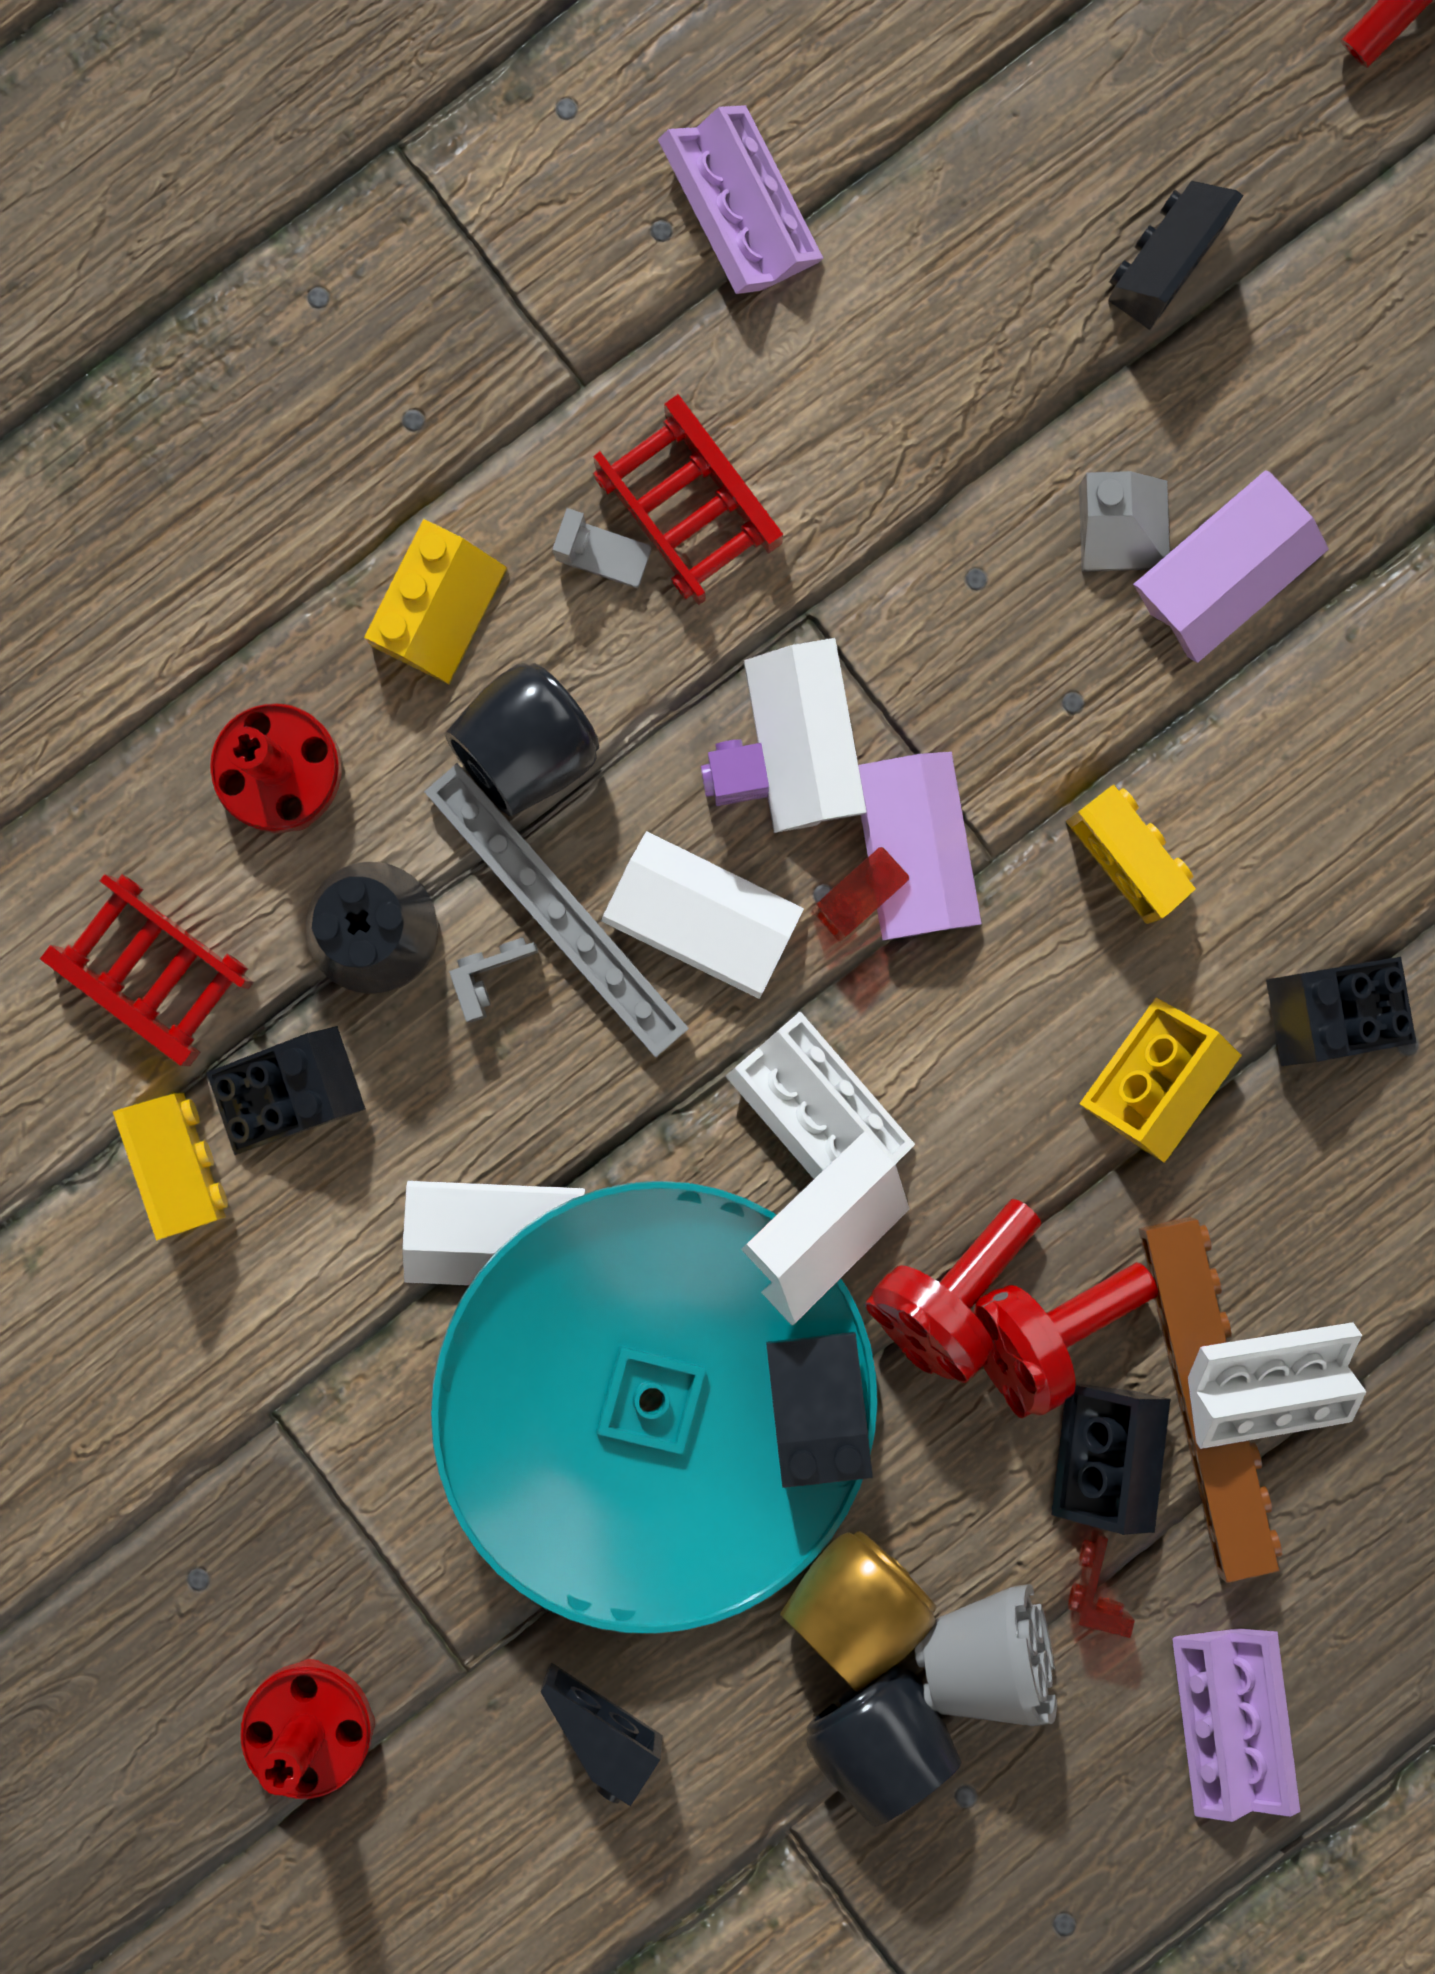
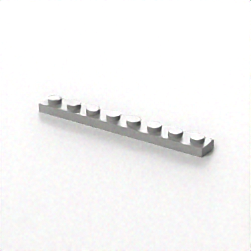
[424,763,689,1057]

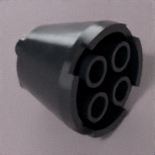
[305,862,439,994]

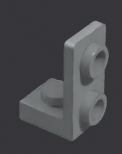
[552,508,651,588]
[449,938,539,1023]

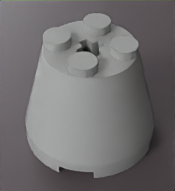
[915,1584,1057,1726]

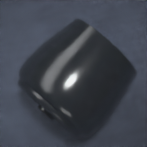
[444,663,599,817]
[806,1665,962,1827]

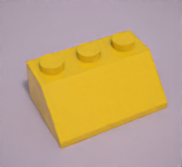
[364,519,507,685]
[1066,784,1196,924]
[1079,997,1242,1163]
[113,1093,228,1241]

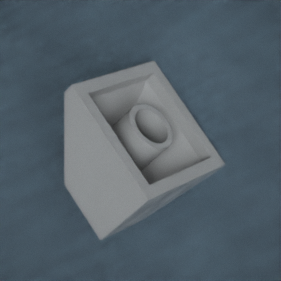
[1079,471,1170,572]

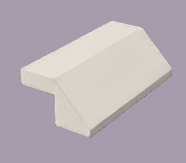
[744,638,866,833]
[601,831,804,999]
[726,1011,915,1179]
[741,1131,909,1325]
[403,1181,585,1285]
[1188,1322,1366,1449]

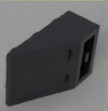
[1266,957,1417,1066]
[206,1026,366,1155]

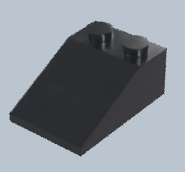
[766,1332,873,1488]
[540,1662,663,1807]

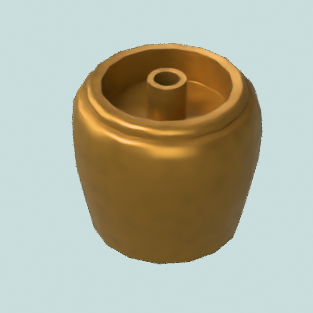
[780,1531,936,1692]

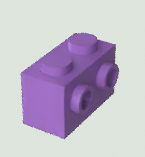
[701,739,769,806]

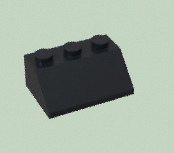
[1108,181,1244,330]
[1051,1384,1171,1535]

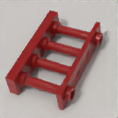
[592,394,783,605]
[40,874,254,1066]

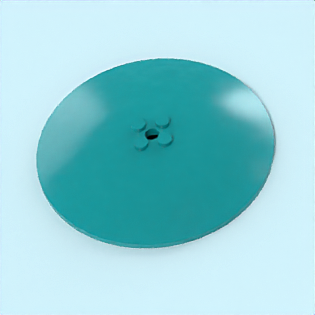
[430,1181,877,1633]

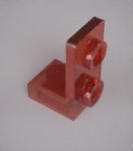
[811,847,909,943]
[1068,1530,1135,1638]

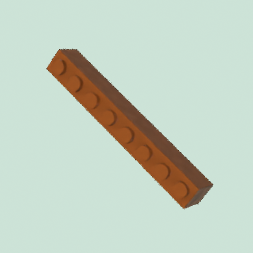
[1138,1217,1282,1583]

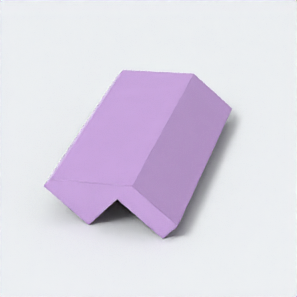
[658,105,823,294]
[1133,470,1329,663]
[858,752,982,940]
[1172,1628,1300,1822]

